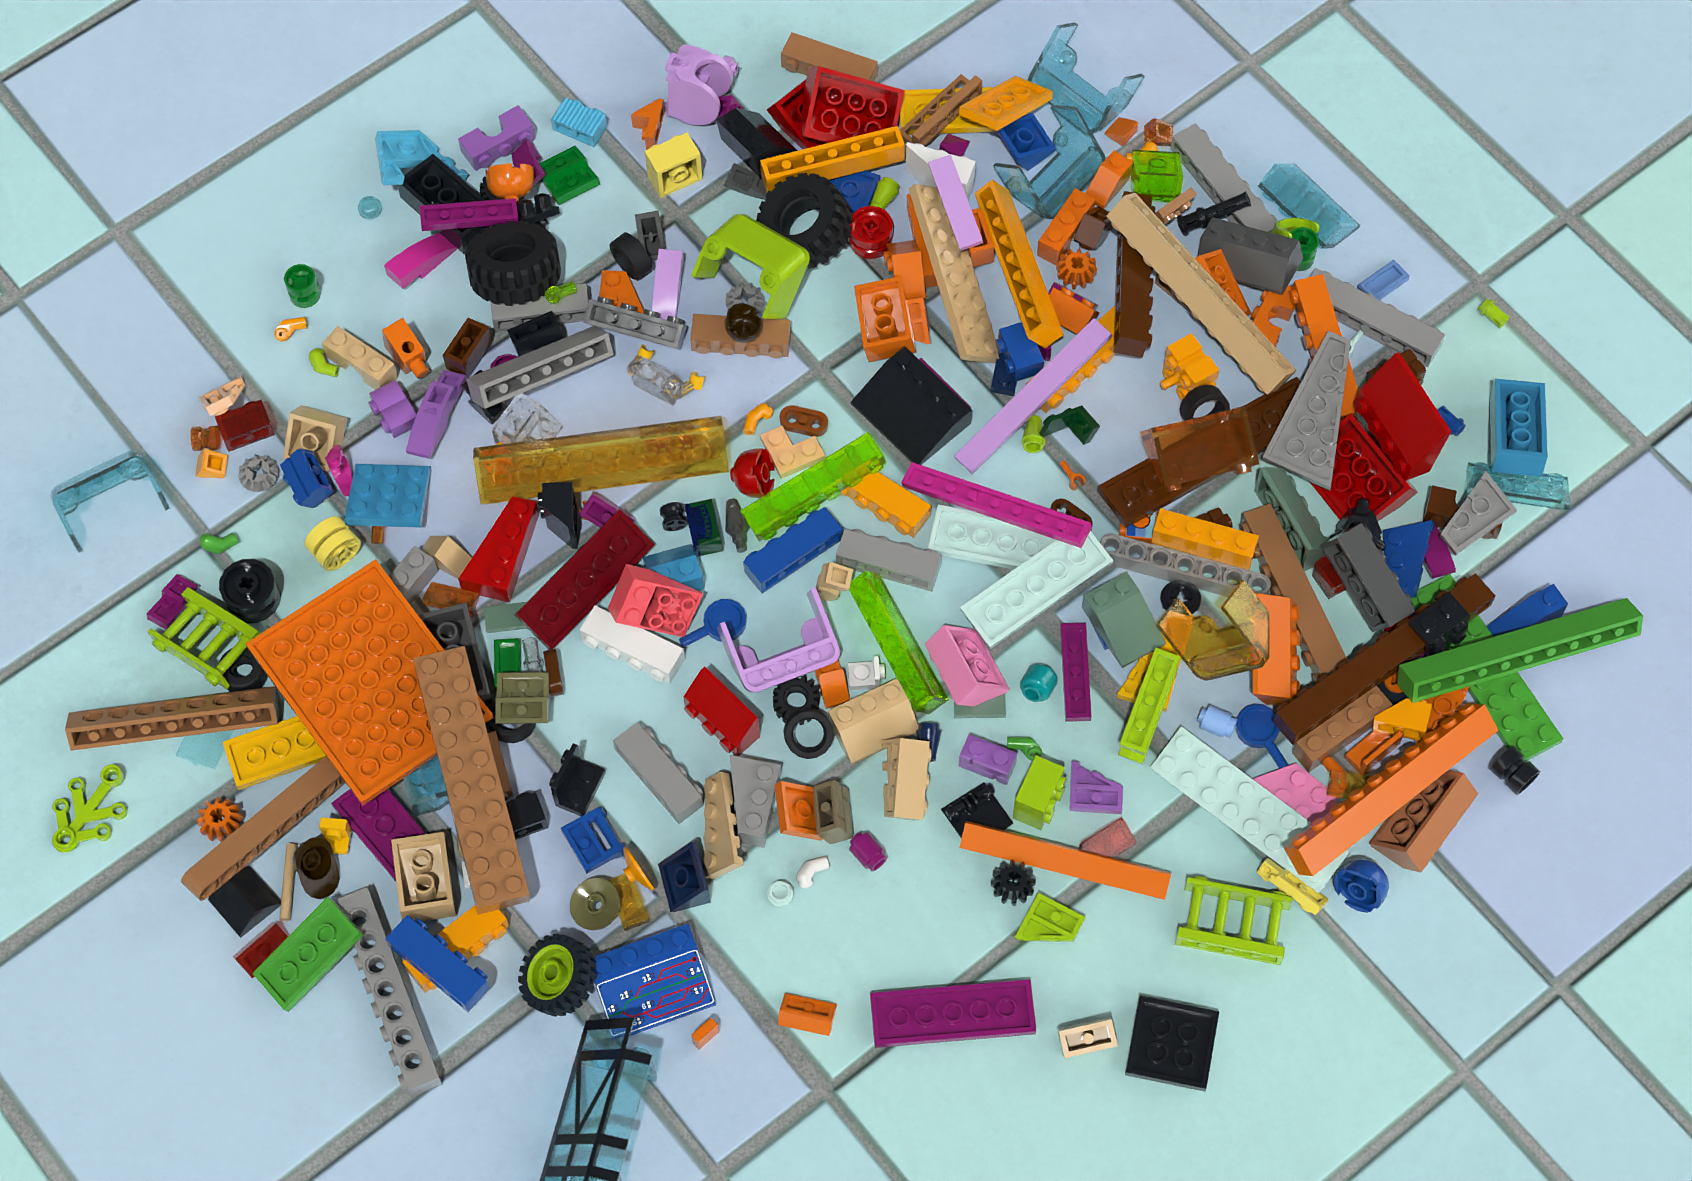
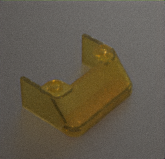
[1156,580,1270,681]

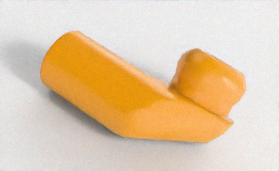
[274,317,307,342]
[743,403,773,435]

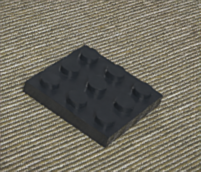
[1125,995,1219,1092]

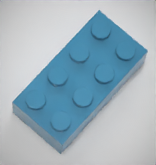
[1490,379,1548,477]

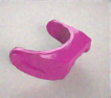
[325,445,353,496]

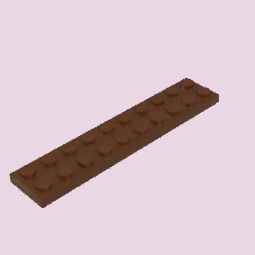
[1097,377,1301,528]

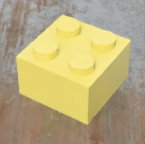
[645,132,702,198]

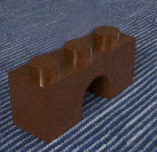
[1423,485,1503,539]

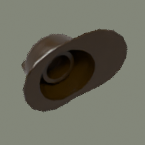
[293,837,340,899]

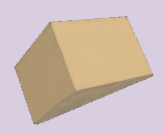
[421,536,472,579]

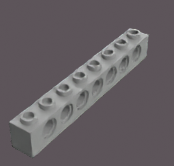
[337,887,442,1097]

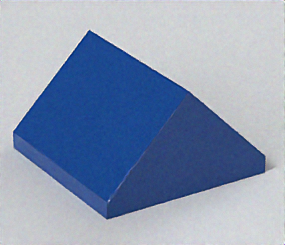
[997,113,1056,171]

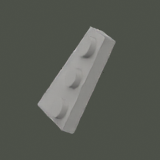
[1440,471,1517,556]

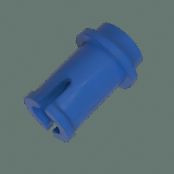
[1438,406,1466,436]

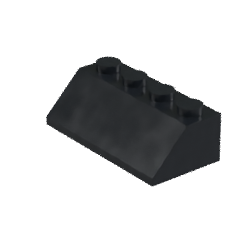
[398,154,490,254]

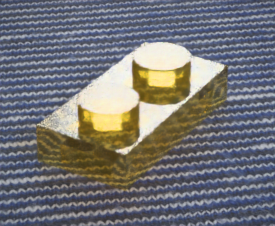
[608,874,649,931]

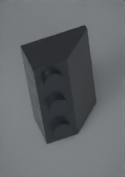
[716,108,798,177]

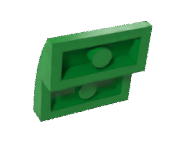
[539,146,600,205]

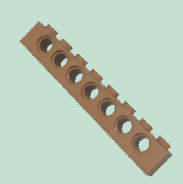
[65,687,280,751]

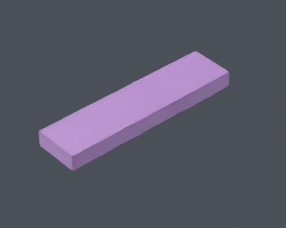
[928,154,983,251]

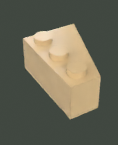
[881,738,931,820]

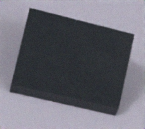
[208,866,281,938]

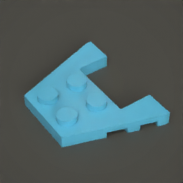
[375,130,468,185]

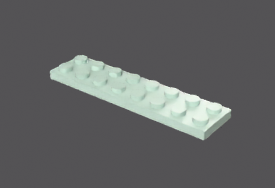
[1150,726,1351,893]

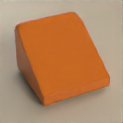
[1104,117,1138,147]

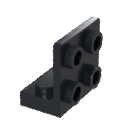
[549,743,606,816]

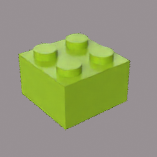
[1013,755,1067,830]

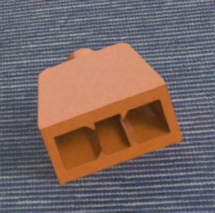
[382,317,429,379]

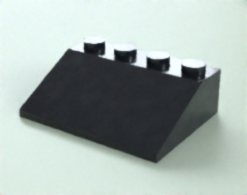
[851,346,972,465]

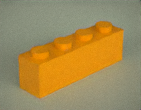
[832,454,931,538]
[1151,508,1259,570]
[402,905,509,993]

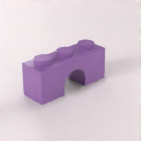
[458,105,536,171]

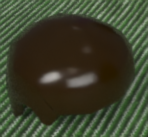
[725,303,762,343]

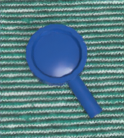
[679,599,747,648]
[1236,704,1289,769]

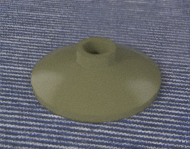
[570,878,620,930]

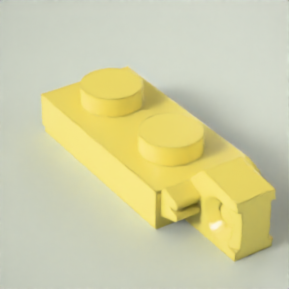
[1257,858,1329,915]

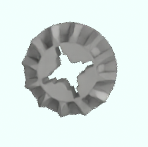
[726,282,764,314]
[238,454,279,492]

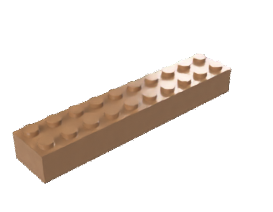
[413,646,530,915]

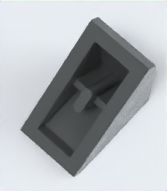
[635,211,665,260]

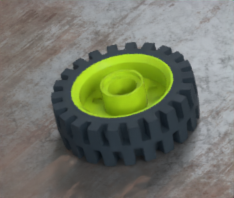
[518,934,597,1017]

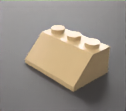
[828,678,918,765]

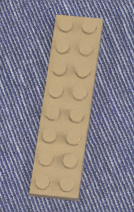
[908,184,999,363]

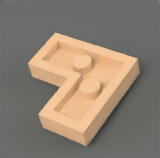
[760,426,826,479]

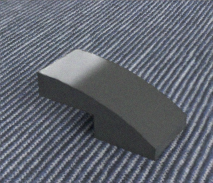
[724,163,767,200]

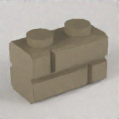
[813,780,853,844]

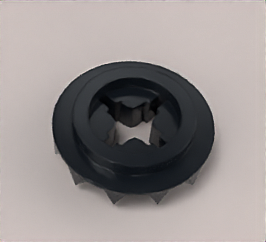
[1160,580,1201,617]

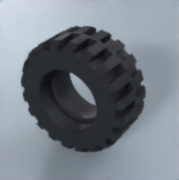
[756,173,853,269]
[465,221,561,306]

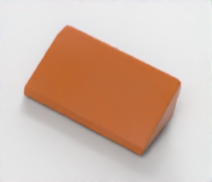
[778,993,837,1036]

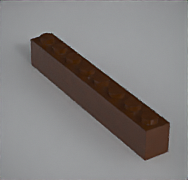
[1114,191,1155,357]

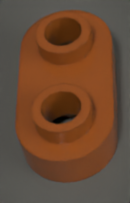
[779,405,828,437]

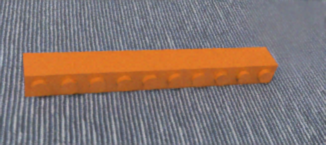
[1284,703,1499,876]

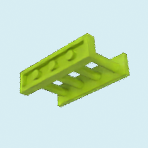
[147,587,260,689]
[1118,648,1180,764]
[1175,876,1293,965]

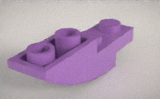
[406,370,467,459]

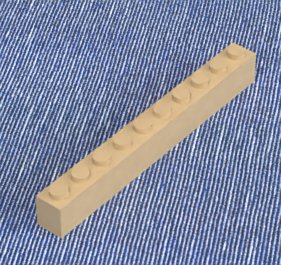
[1107,193,1297,395]

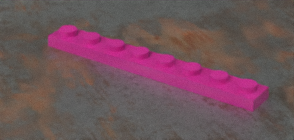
[901,462,1092,548]

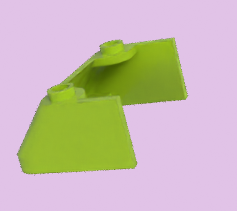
[691,214,810,319]

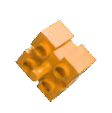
[1160,333,1219,400]

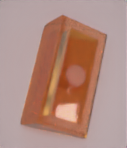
[422,582,480,617]

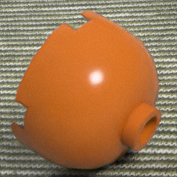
[485,164,534,202]

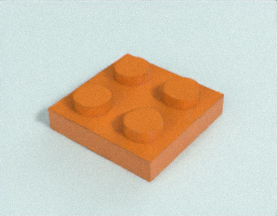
[774,781,823,841]

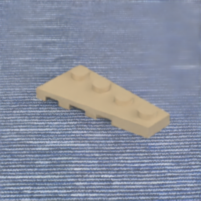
[703,771,743,879]

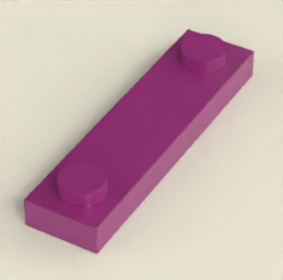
[419,198,518,231]
[1060,623,1092,722]

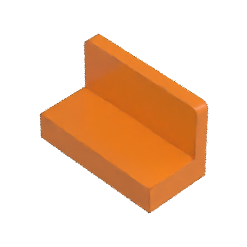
[1344,731,1404,776]

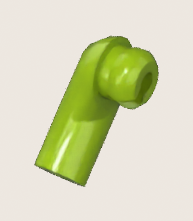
[309,348,340,377]

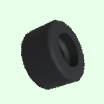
[219,648,267,692]

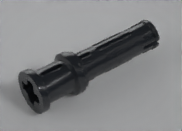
[1177,191,1251,236]

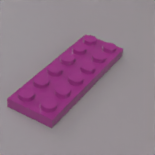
[870,980,1036,1048]

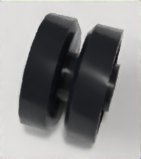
[219,559,281,623]

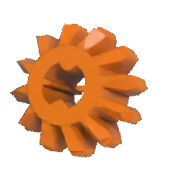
[1056,247,1097,290]
[197,797,243,842]

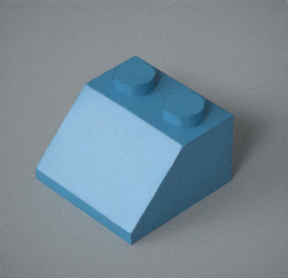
[642,544,704,591]

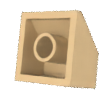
[283,405,347,472]

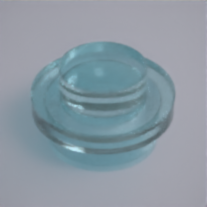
[358,196,382,219]

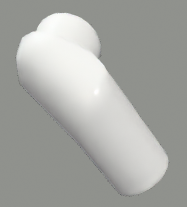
[796,856,829,888]

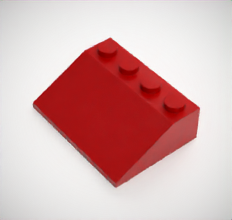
[802,66,905,143]
[1354,352,1451,481]
[1310,413,1418,521]

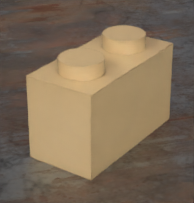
[1057,1017,1118,1058]

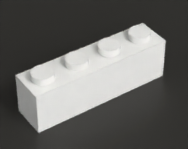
[580,605,685,683]

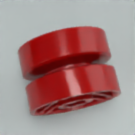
[849,206,893,259]

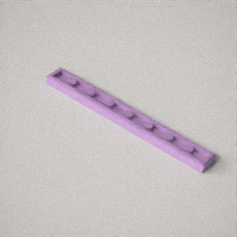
[954,318,1112,475]

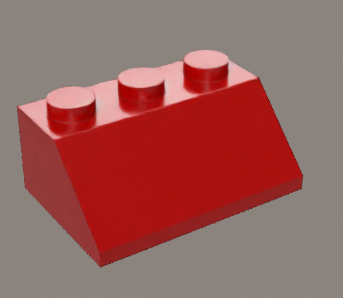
[683,666,760,757]

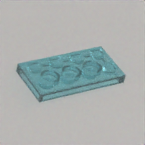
[1466,462,1571,511]

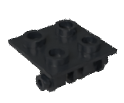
[941,783,1014,839]

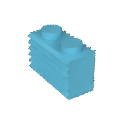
[551,98,607,147]

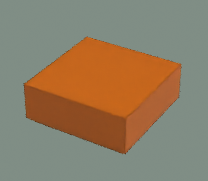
[692,1018,719,1050]

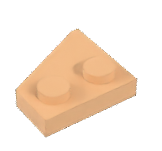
[198,376,245,416]

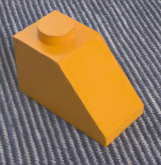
[1373,698,1432,741]

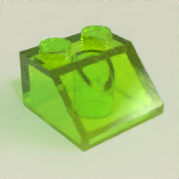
[1131,150,1183,202]

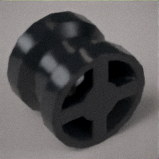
[659,502,687,531]

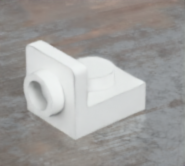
[848,656,885,690]

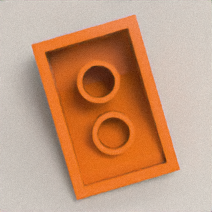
[1195,249,1252,316]
[854,276,916,362]

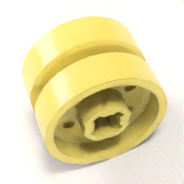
[304,516,361,571]

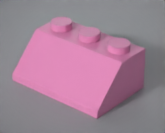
[925,625,1010,707]

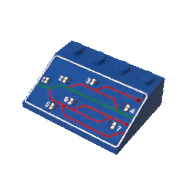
[591,924,716,1041]

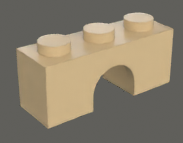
[322,326,398,390]

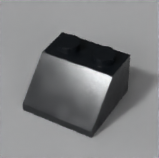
[538,482,578,549]

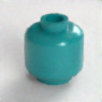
[1020,664,1057,702]

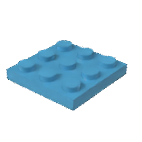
[345,464,431,528]

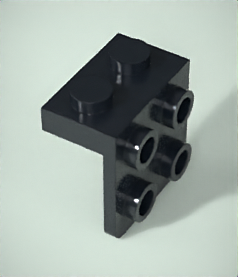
[1409,592,1470,657]

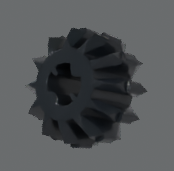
[990,860,1036,906]

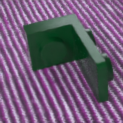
[1039,405,1100,445]

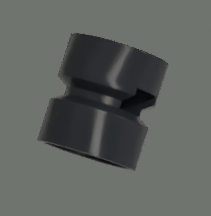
[1490,746,1541,795]

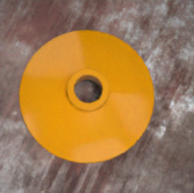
[623,846,655,891]

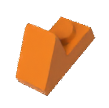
[631,99,665,150]
[814,659,850,709]

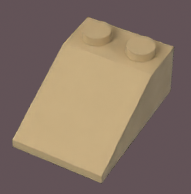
[391,832,456,922]

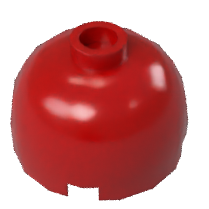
[730,448,775,498]

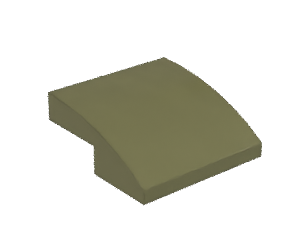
[495,672,550,724]

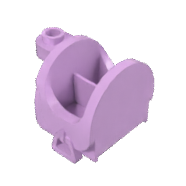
[665,45,738,125]

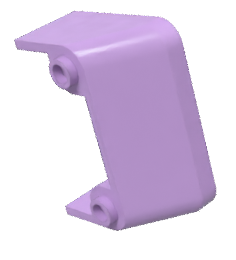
[717,587,840,693]

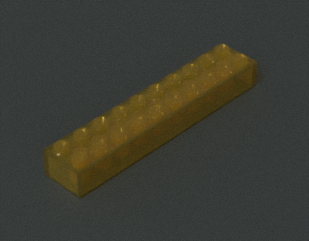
[473,416,729,505]

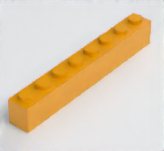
[974,180,1064,348]

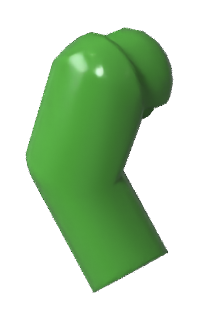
[200,532,239,554]

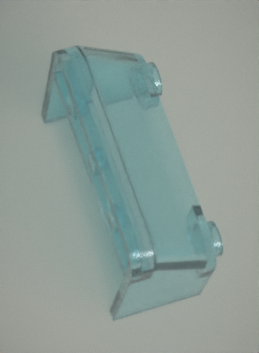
[1028,22,1145,134]
[993,105,1106,219]
[50,450,170,553]

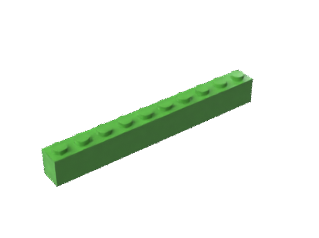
[1397,598,1643,703]

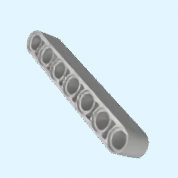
[1100,534,1271,604]

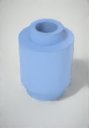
[1197,705,1238,738]

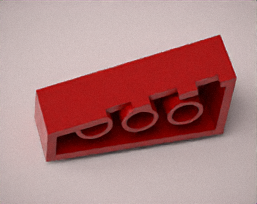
[458,496,539,603]

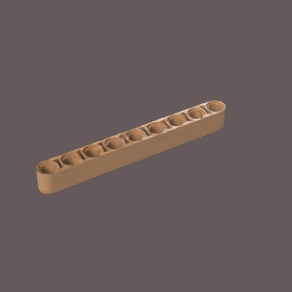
[181,756,345,901]

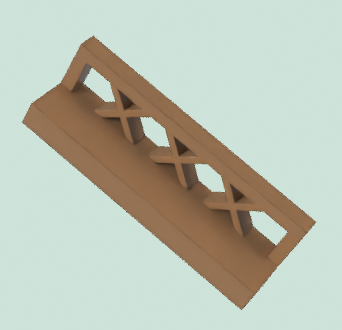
[900,74,982,146]

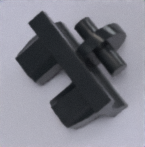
[516,193,560,229]

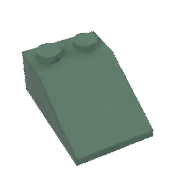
[1082,572,1166,668]

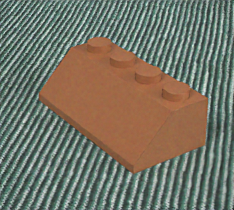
[1369,770,1478,872]

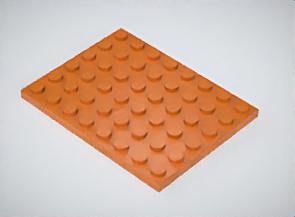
[245,559,493,806]

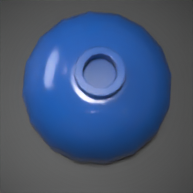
[1334,858,1389,913]

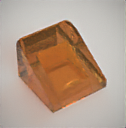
[1144,118,1173,146]

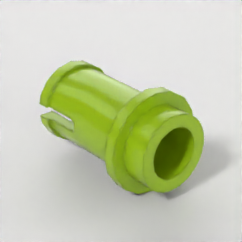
[1478,299,1510,329]

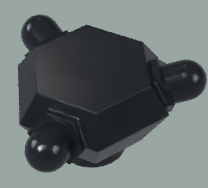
[1329,498,1386,551]

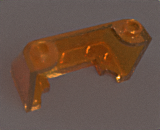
[1140,406,1259,492]

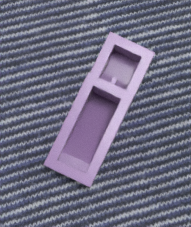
[652,249,684,320]

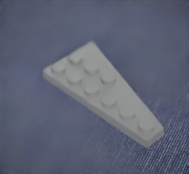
[1262,331,1351,491]

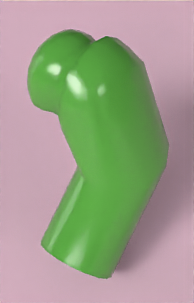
[1007,737,1042,761]

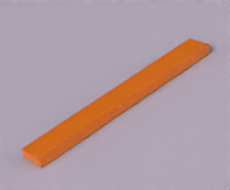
[959,821,1171,900]

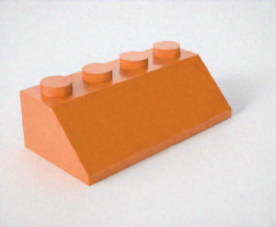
[1253,593,1300,705]

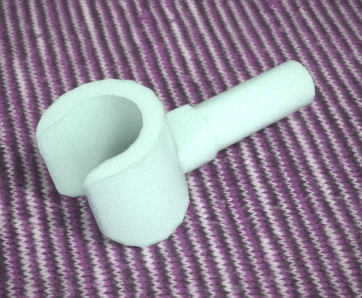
[1348,330,1363,358]

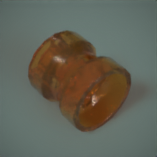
[191,426,220,451]

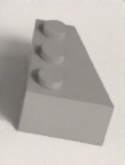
[730,755,781,848]

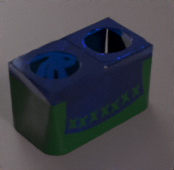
[685,499,723,557]

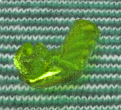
[545,281,577,304]

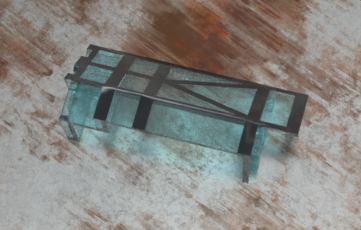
[540,1017,657,1181]

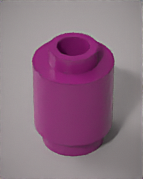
[849,832,887,872]

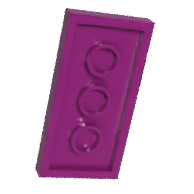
[331,789,425,882]

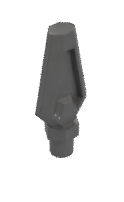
[725,498,749,553]

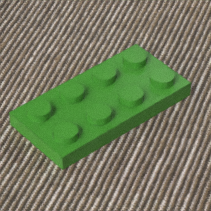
[252,897,364,1012]

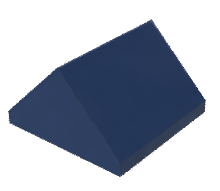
[658,842,711,912]

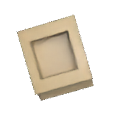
[816,562,853,601]

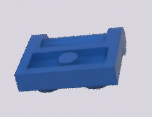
[561,807,625,874]

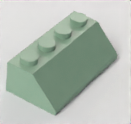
[1254,467,1329,571]

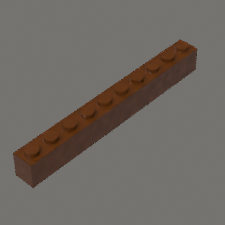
[1273,573,1496,745]

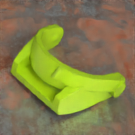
[1270,218,1319,238]

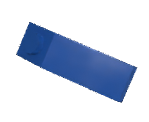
[1486,584,1568,637]

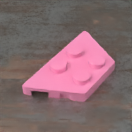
[1253,763,1337,823]

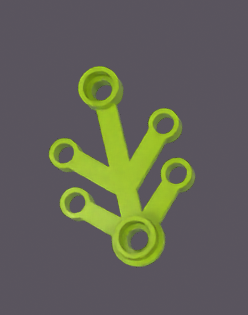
[52,764,127,853]

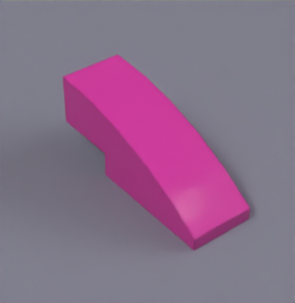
[384,233,457,289]

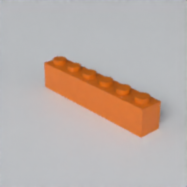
[1289,274,1362,421]

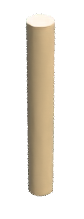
[279,843,297,922]

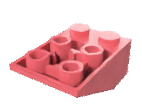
[608,564,703,637]

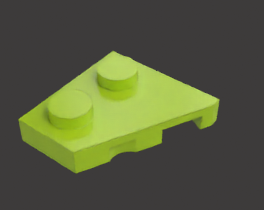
[1015,893,1086,942]

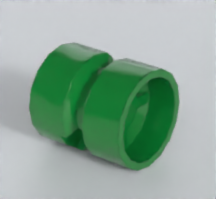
[1290,227,1319,271]
[284,264,321,308]

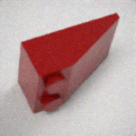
[766,79,827,149]

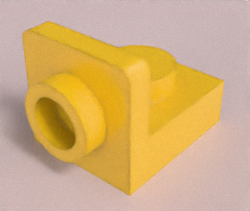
[319,817,352,855]

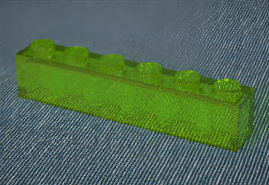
[740,432,886,542]
[849,570,949,714]

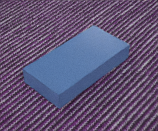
[1357,260,1410,300]

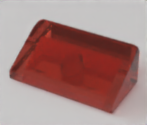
[1079,817,1137,858]
[233,922,288,978]

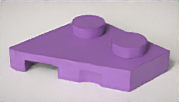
[1069,761,1123,814]

